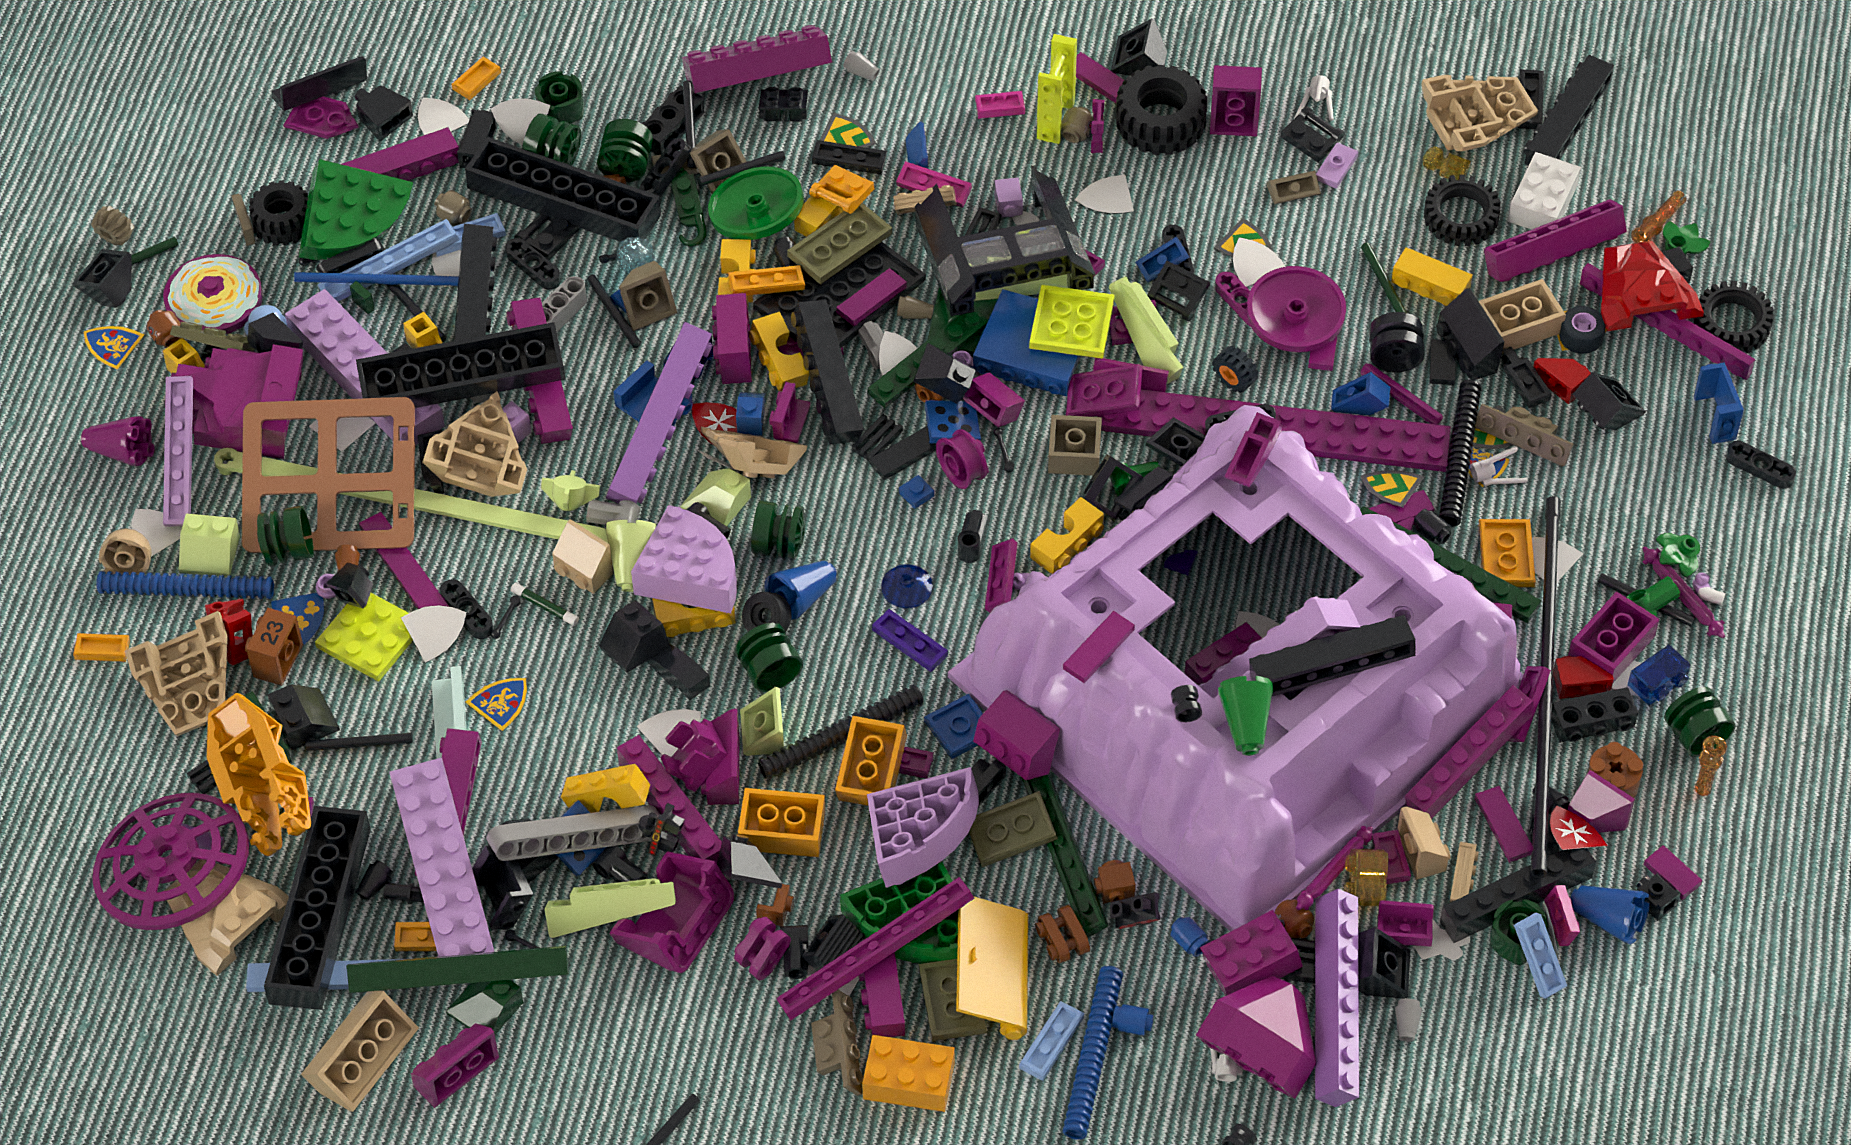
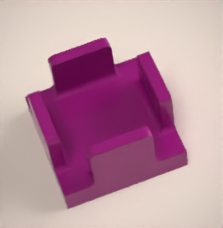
[661,718,727,792]

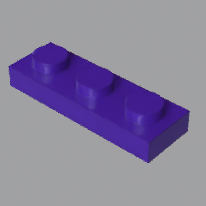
[872,609,948,672]

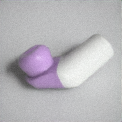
[1693,573,1726,606]

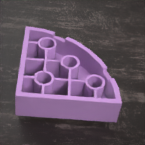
[631,505,737,613]
[867,767,979,887]

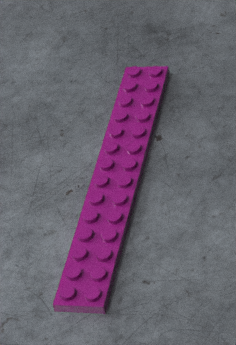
[1097,389,1451,472]

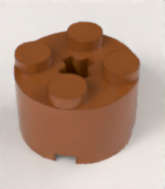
[1587,742,1643,798]

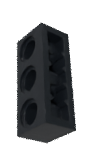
[641,85,705,155]
[1551,687,1638,743]

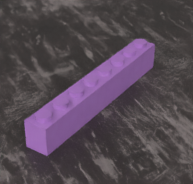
[606,322,713,504]
[1315,889,1359,1107]

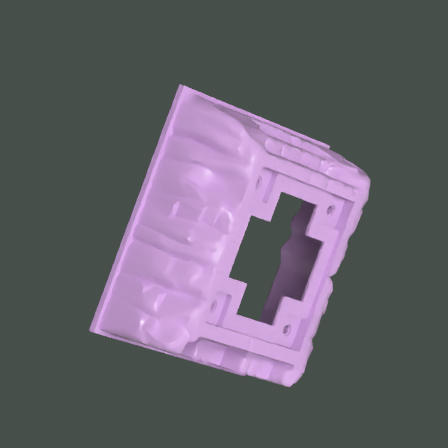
[948,405,1523,932]

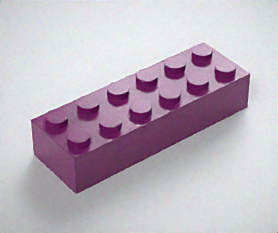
[682,25,832,93]

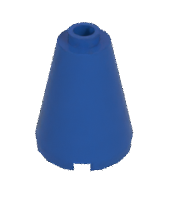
[765,561,837,620]
[1570,885,1650,945]

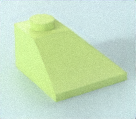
[680,468,751,526]

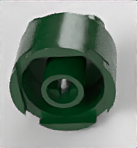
[535,71,584,124]
[1490,899,1548,965]

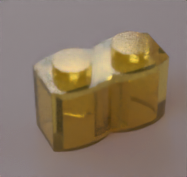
[1344,849,1388,906]

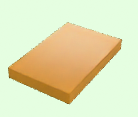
[1478,519,1536,587]

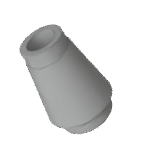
[843,51,880,81]
[1395,999,1422,1042]

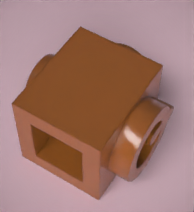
[1094,860,1136,904]

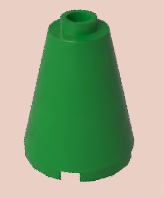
[1218,676,1273,756]

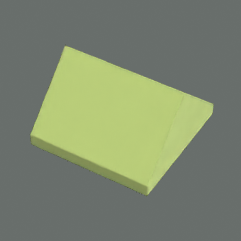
[740,687,784,756]

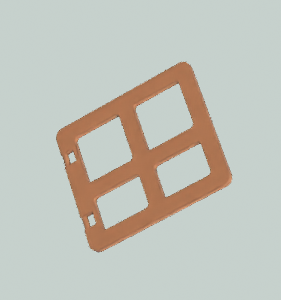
[242,397,415,553]

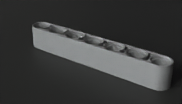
[470,276,587,403]
[486,805,661,861]

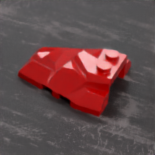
[1600,240,1704,331]

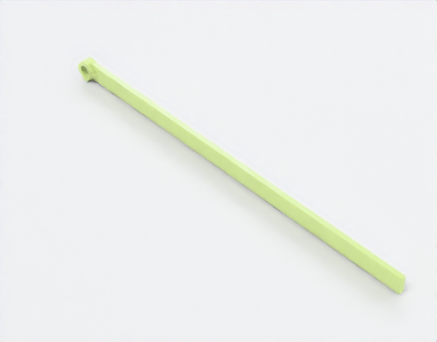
[214,448,608,543]

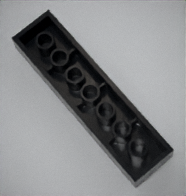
[465,137,661,248]
[356,322,566,408]
[264,806,371,1010]

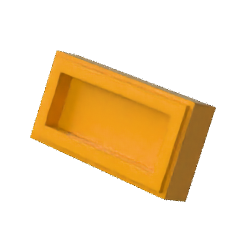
[452,56,501,100]
[73,633,130,662]

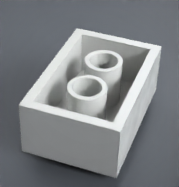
[1508,152,1581,230]

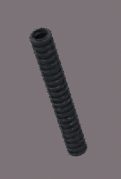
[1439,380,1482,527]
[758,684,924,780]

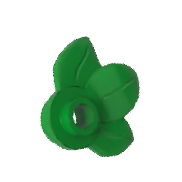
[1662,221,1710,255]
[1656,533,1701,578]

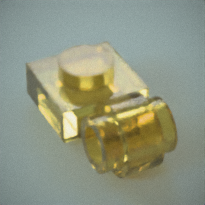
[1422,146,1471,180]

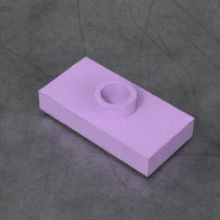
[1316,143,1358,189]

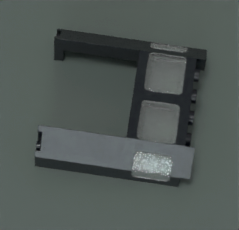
[915,165,1096,316]

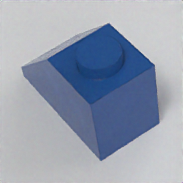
[1331,372,1390,416]
[736,392,766,436]

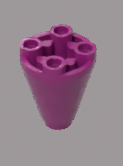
[81,416,155,466]

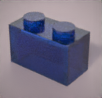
[1627,644,1691,706]

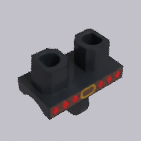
[638,803,685,856]

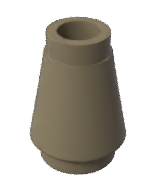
[897,295,934,319]

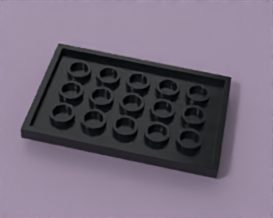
[753,242,926,349]

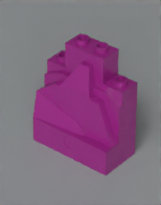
[171,344,303,459]

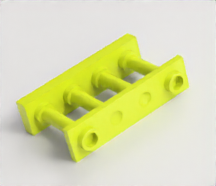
[1037,34,1077,144]

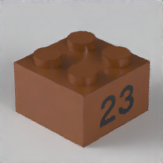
[245,608,303,686]

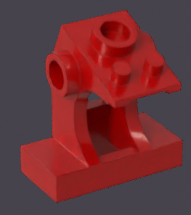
[205,599,253,666]

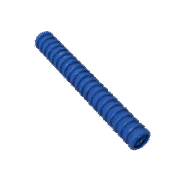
[96,571,274,599]
[1063,966,1123,1140]

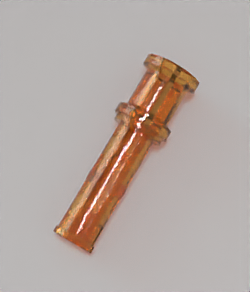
[1631,190,1687,243]
[1694,736,1727,796]

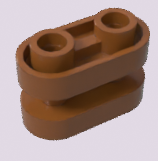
[1035,905,1090,964]

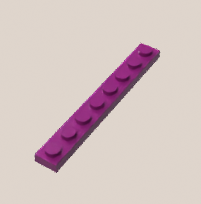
[1580,263,1755,380]
[776,877,975,1021]

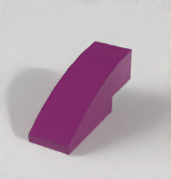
[1225,412,1282,487]

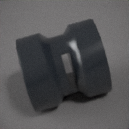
[1171,685,1202,723]

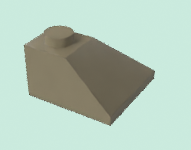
[690,129,747,194]
[619,260,677,331]

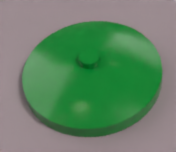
[708,167,804,240]

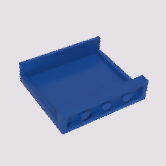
[973,289,1080,397]

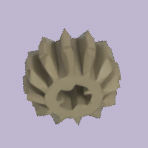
[91,206,135,246]

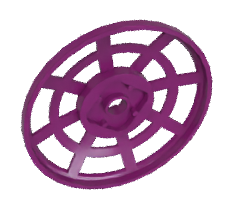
[93,793,249,930]

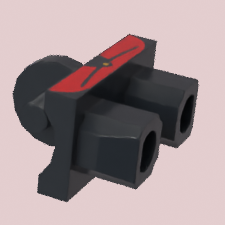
[1110,892,1160,929]

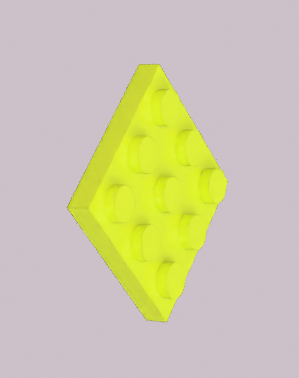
[1029,285,1115,359]
[315,593,413,682]

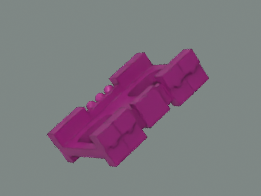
[1091,99,1105,153]

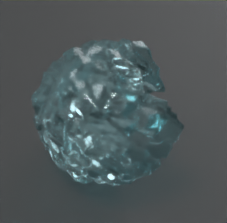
[616,237,655,273]

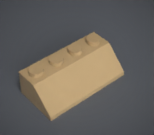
[301,991,419,1112]

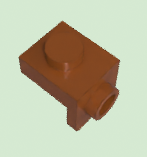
[756,884,794,926]

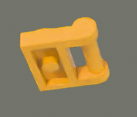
[809,165,875,214]

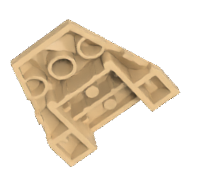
[1421,75,1538,151]
[125,611,227,736]
[165,859,289,976]

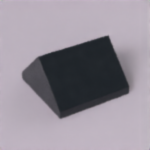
[1145,417,1206,467]

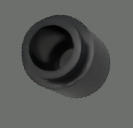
[1413,509,1451,545]

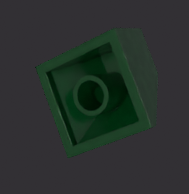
[446,980,524,1035]

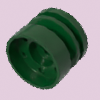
[522,113,582,166]
[596,119,653,182]
[751,501,805,560]
[257,506,314,566]
[735,623,803,692]
[1664,686,1736,757]

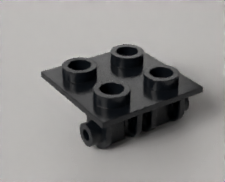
[758,87,808,122]

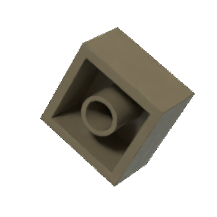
[1048,415,1102,476]

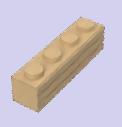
[893,185,957,215]
[1449,842,1479,903]

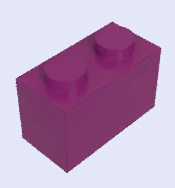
[963,372,1025,427]

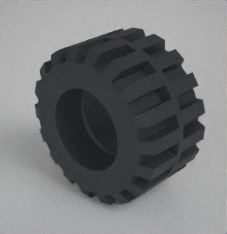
[249,180,308,246]

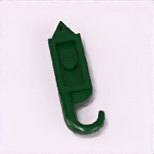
[671,167,707,247]

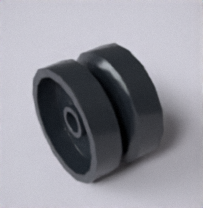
[1369,312,1425,373]

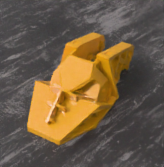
[207,693,311,856]

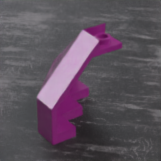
[1196,975,1316,1099]

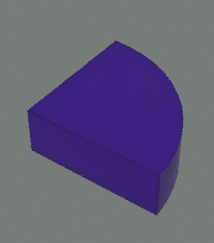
[1164,550,1198,576]

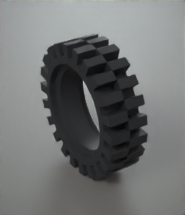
[1424,175,1501,246]
[1694,281,1774,353]

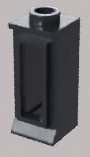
[457,109,497,168]
[1114,466,1174,521]

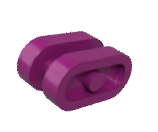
[734,917,791,981]

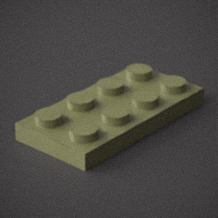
[787,203,892,284]

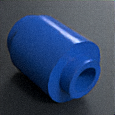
[1170,917,1210,957]
[1112,1004,1154,1036]

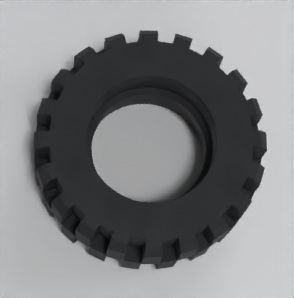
[1116,65,1207,155]

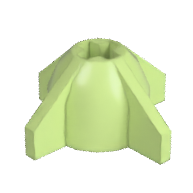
[541,470,600,511]

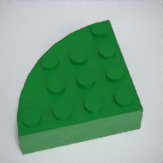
[299,159,413,260]
[840,861,958,964]

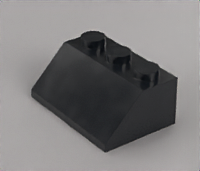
[1436,288,1505,380]

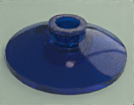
[881,564,933,608]

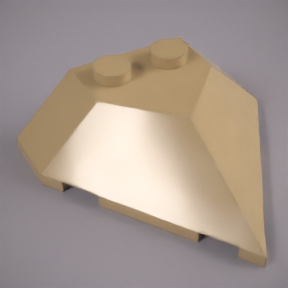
[423,391,527,497]
[701,427,807,478]

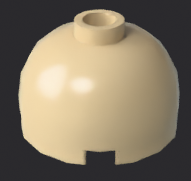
[99,528,152,575]

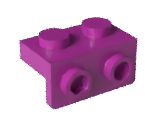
[769,382,811,443]
[1377,900,1434,947]

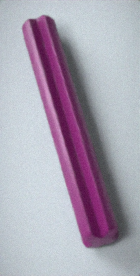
[1360,363,1443,425]

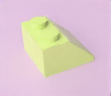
[179,513,240,577]

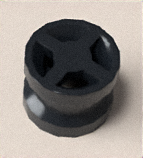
[1222,1123,1257,1145]

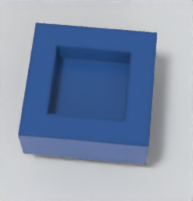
[899,475,934,509]

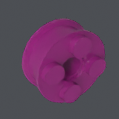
[936,429,989,489]

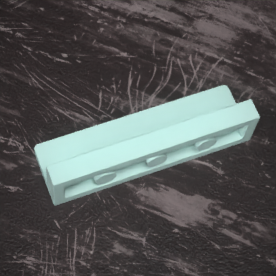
[432,666,467,759]

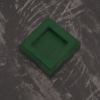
[349,281,374,314]

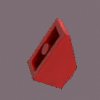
[1533,358,1591,404]
[1553,656,1614,699]

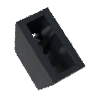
[355,86,413,141]

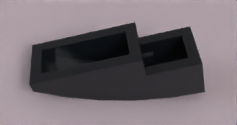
[646,643,710,700]

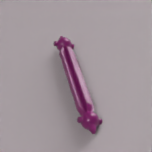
[1642,546,1726,639]
[1296,826,1373,910]

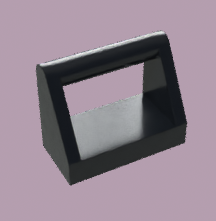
[1080,454,1143,520]

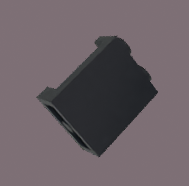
[472,845,533,930]

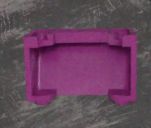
[609,852,734,973]

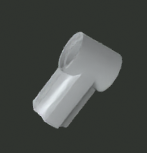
[858,321,884,370]
[586,500,640,525]

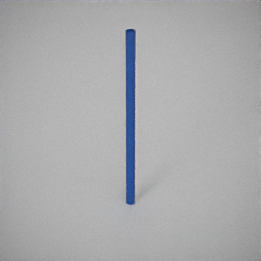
[294,272,459,286]

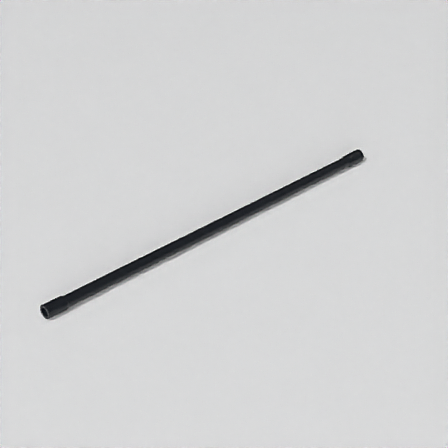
[1531,496,1561,878]

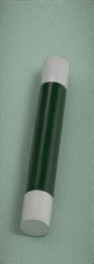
[511,582,579,626]

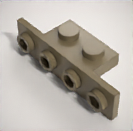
[1476,403,1574,466]
[811,989,863,1096]

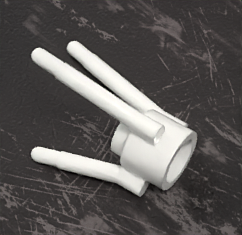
[1294,75,1334,121]
[1470,446,1528,487]
[1210,1048,1243,1082]

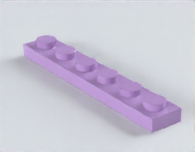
[163,376,193,527]

